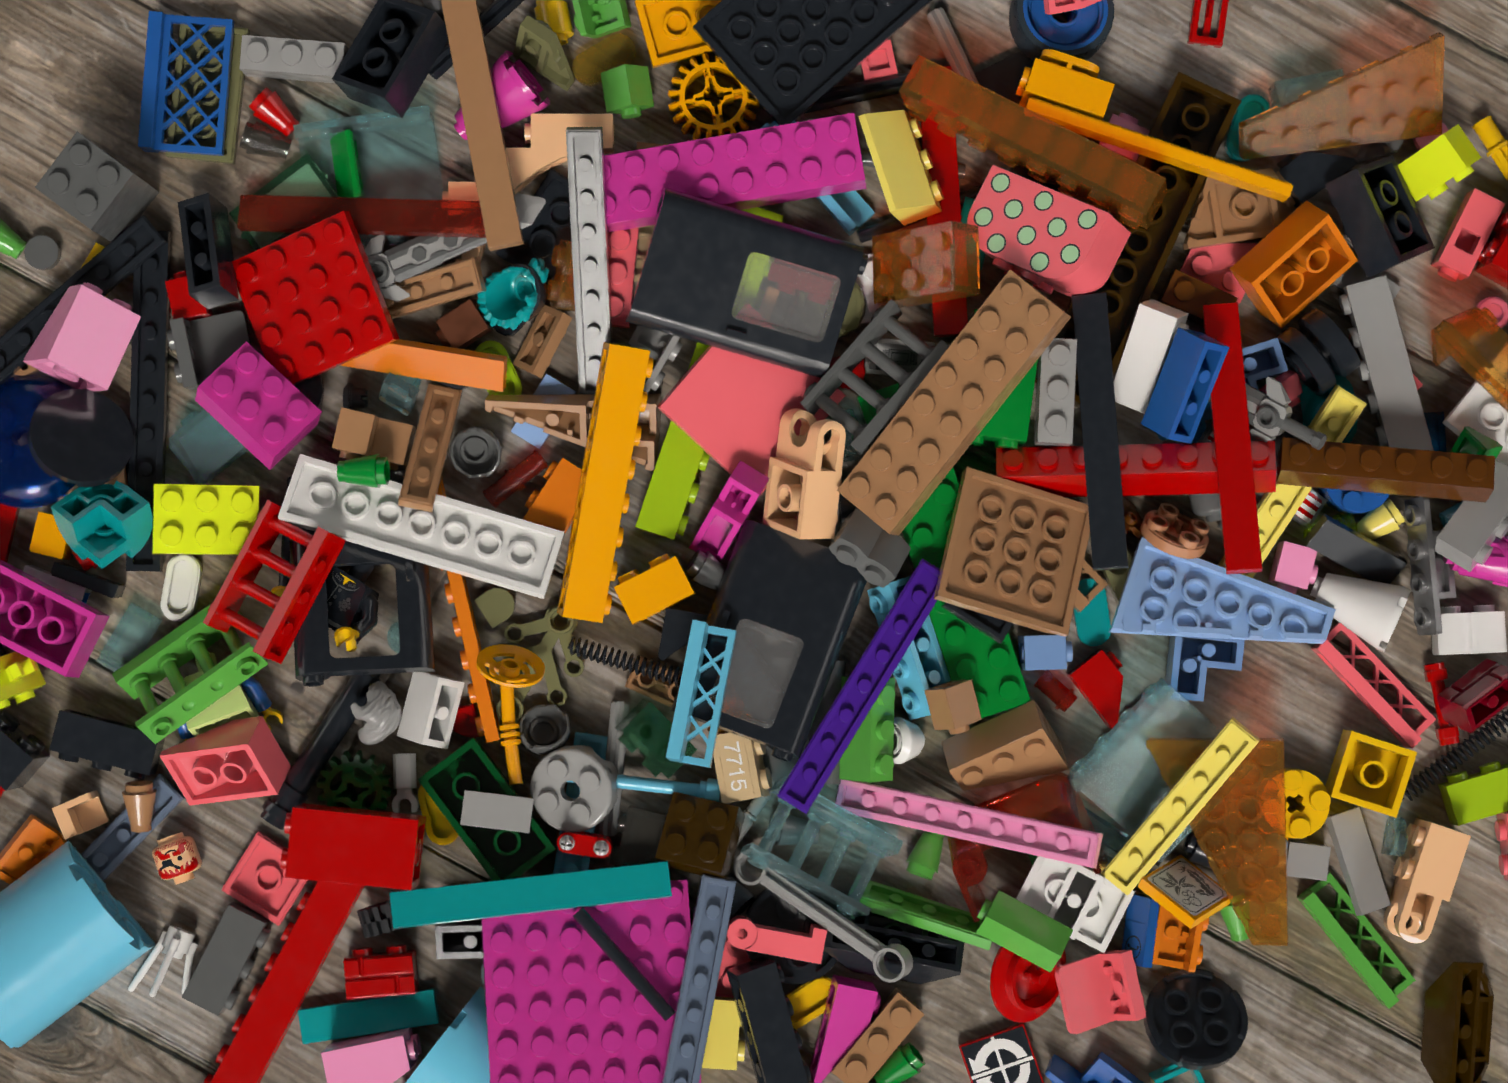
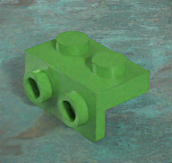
[572,0,631,38]

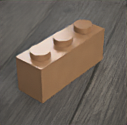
[831,987,925,1083]

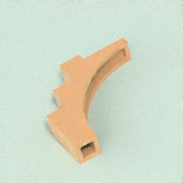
[442,114,614,267]

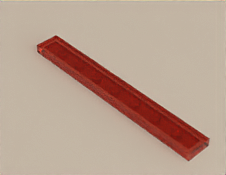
[237,195,486,238]

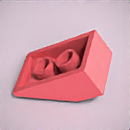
[160,716,291,806]

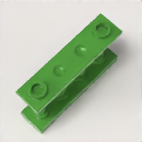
[112,604,268,744]

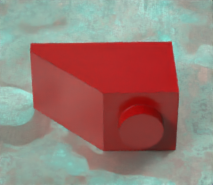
[1066,649,1124,729]

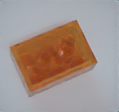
[872,221,980,308]

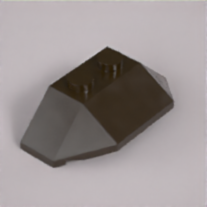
[1420,961,1494,1083]

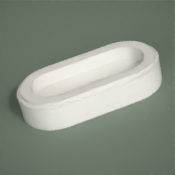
[161,554,203,621]

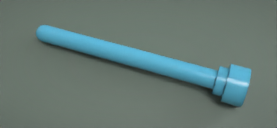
[567,774,720,802]

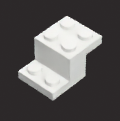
[1016,856,1135,953]

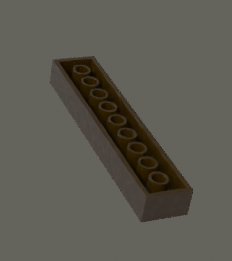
[1034,72,1241,408]

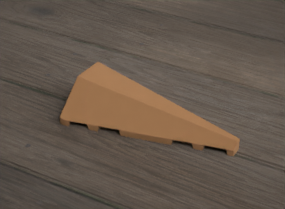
[485,394,661,471]

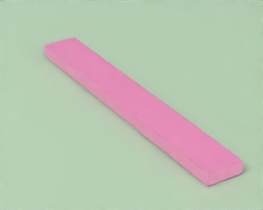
[834,779,1103,868]

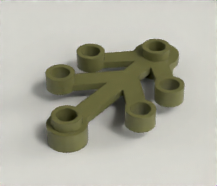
[493,604,585,722]

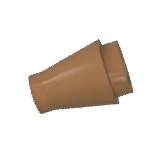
[122,780,157,833]

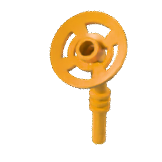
[476,644,545,785]

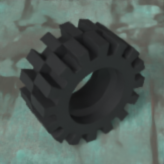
[357,900,402,938]

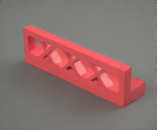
[1311,622,1436,749]

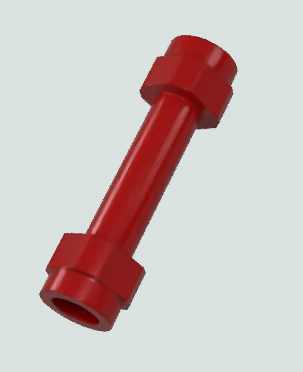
[1423,661,1460,746]

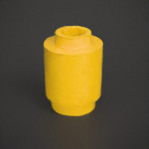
[534,0,574,46]

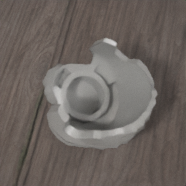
[350,681,402,745]

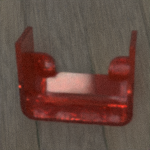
[947,772,1108,922]

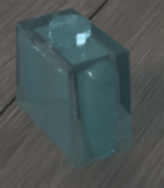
[168,409,248,485]

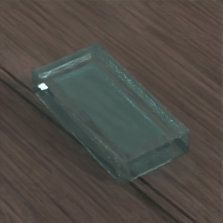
[96,603,162,672]

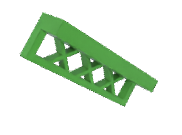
[1297,872,1416,1009]

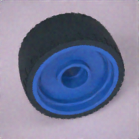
[1009,0,1114,61]

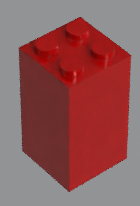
[281,803,426,890]

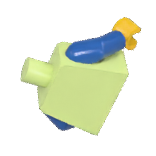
[178,652,283,741]

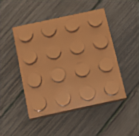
[934,467,1090,637]

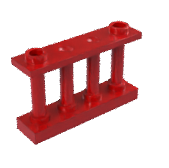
[203,500,346,664]

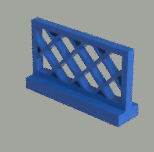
[138,11,235,156]

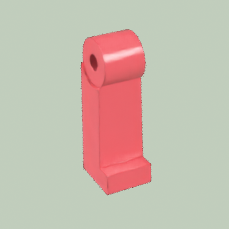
[726,916,827,964]

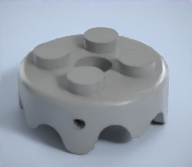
[530,745,618,832]

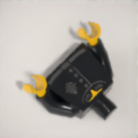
[271,565,379,652]

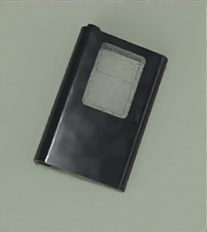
[626,188,868,378]
[670,520,867,762]

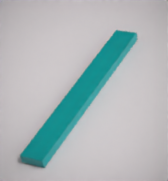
[389,861,672,929]

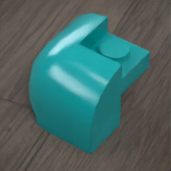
[51,481,153,569]

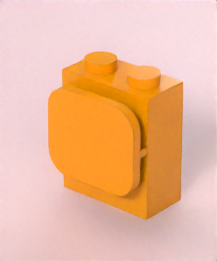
[1015,49,1115,120]

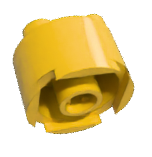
[1254,768,1331,839]

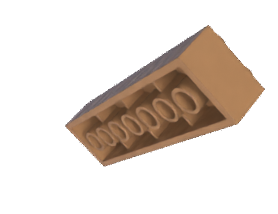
[837,270,1071,536]

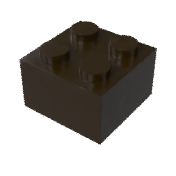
[655,792,745,879]

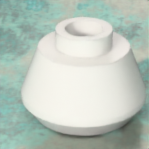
[893,717,925,764]

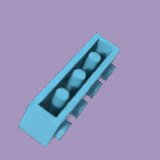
[867,576,951,720]

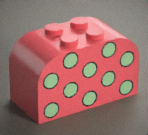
[967,165,1131,297]

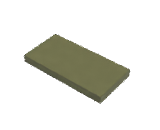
[165,24,250,165]

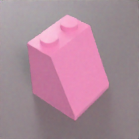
[23,283,141,392]
[321,1028,422,1083]

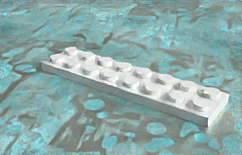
[278,454,565,599]

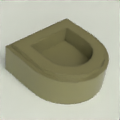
[474,588,515,629]

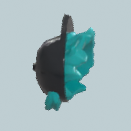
[477,258,549,336]

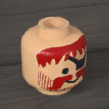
[152,832,202,885]

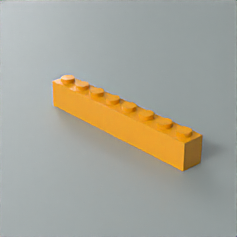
[557,342,653,623]

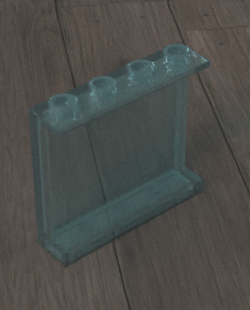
[293,105,449,249]
[1066,677,1256,863]

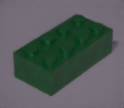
[417,738,557,881]

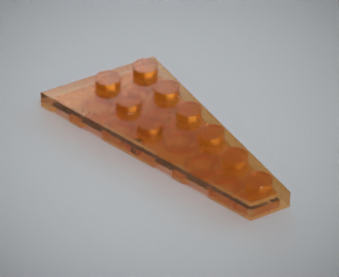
[1239,32,1445,160]

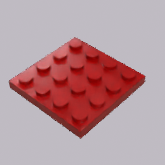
[232,211,400,385]

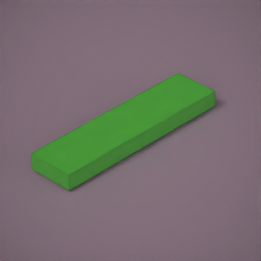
[858,880,992,950]

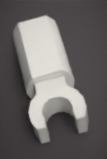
[392,753,419,813]

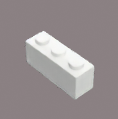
[1114,299,1189,414]

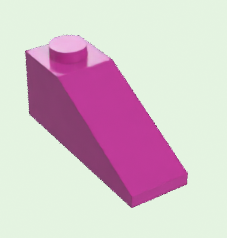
[809,975,881,1083]

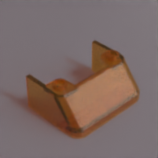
[1431,306,1508,412]

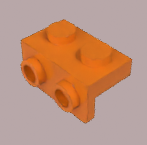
[0,814,67,885]
[1152,905,1209,973]

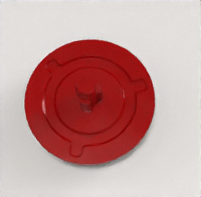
[990,946,1066,1023]

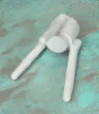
[128,925,198,997]

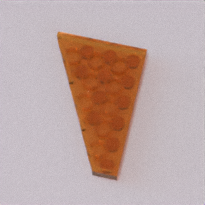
[1146,737,1289,946]

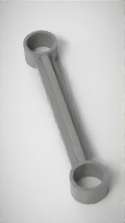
[734,848,913,983]

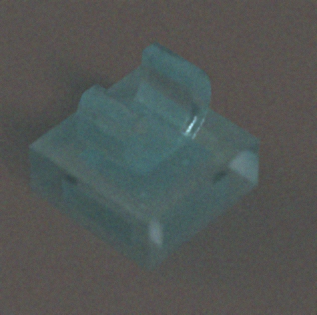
[378,373,421,416]

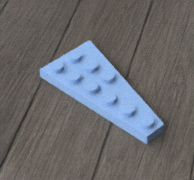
[1109,537,1336,644]

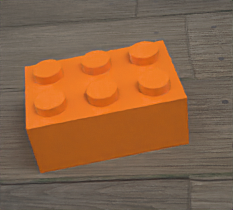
[1230,200,1358,329]

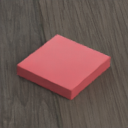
[221,831,309,926]

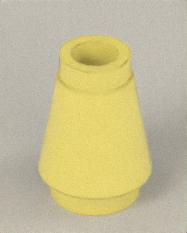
[1352,499,1405,540]

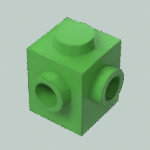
[600,64,654,119]

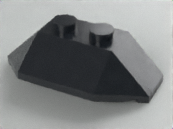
[824,902,965,984]

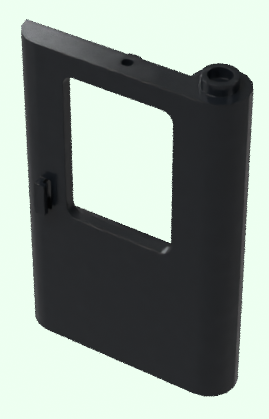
[287,470,435,687]

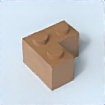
[332,407,417,471]

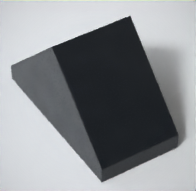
[658,608,708,661]

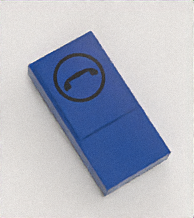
[1122,894,1160,968]

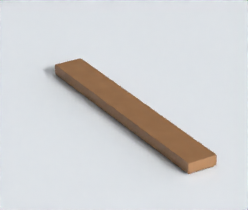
[441,0,524,251]

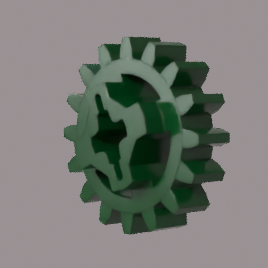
[316,750,393,811]

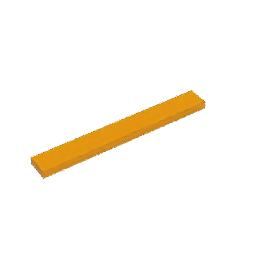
[1022,97,1293,202]

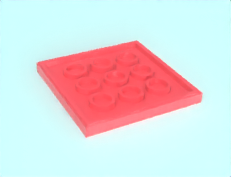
[657,304,846,494]

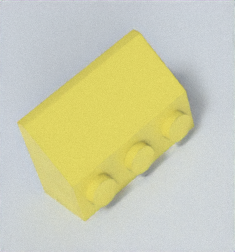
[858,110,944,226]

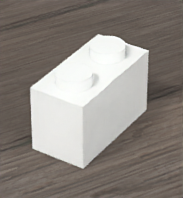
[397,672,465,749]

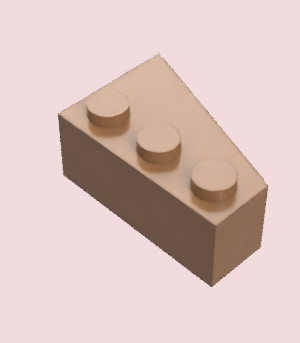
[941,700,1069,791]

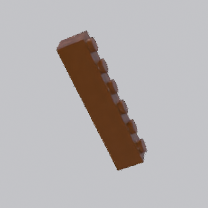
[1276,438,1495,503]

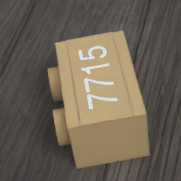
[713,732,772,804]

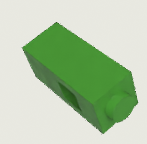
[976,890,1073,972]

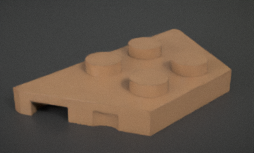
[1183,168,1296,250]

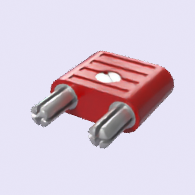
[557,831,613,859]

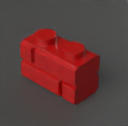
[343,944,419,1000]

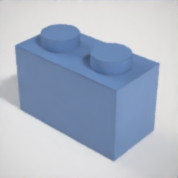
[1018,634,1073,671]

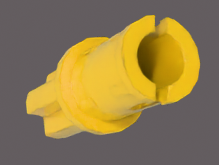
[1472,115,1508,181]

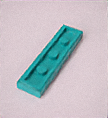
[298,988,439,1044]

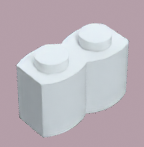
[1432,605,1507,655]

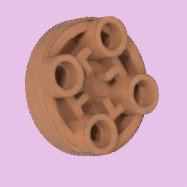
[1140,503,1210,559]

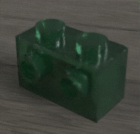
[615,699,697,779]

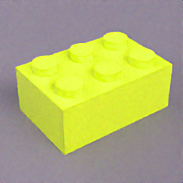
[152,484,259,555]

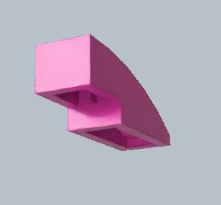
[689,460,770,562]

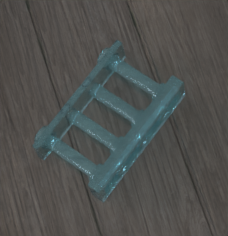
[740,776,903,919]

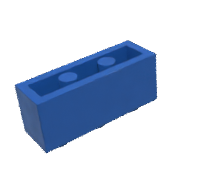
[1141,327,1229,444]

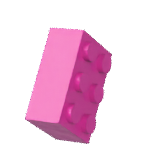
[195,341,322,470]

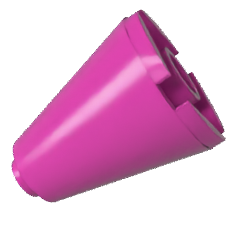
[454,50,550,140]

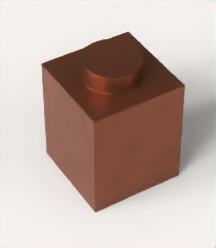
[435,299,492,349]

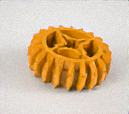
[668,53,759,140]

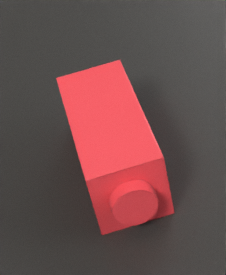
[1431,188,1506,282]

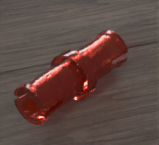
[482,449,549,508]

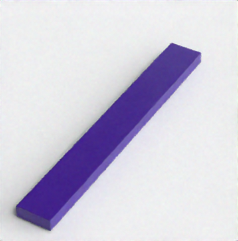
[776,559,940,814]

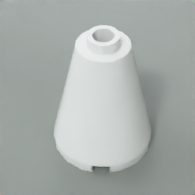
[1310,573,1411,652]

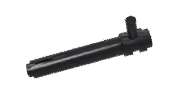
[260,674,381,830]

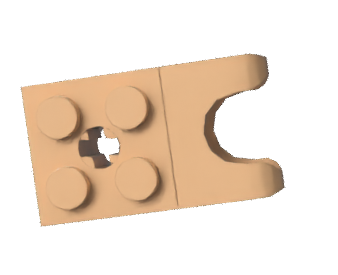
[762,408,846,539]
[1384,818,1471,943]

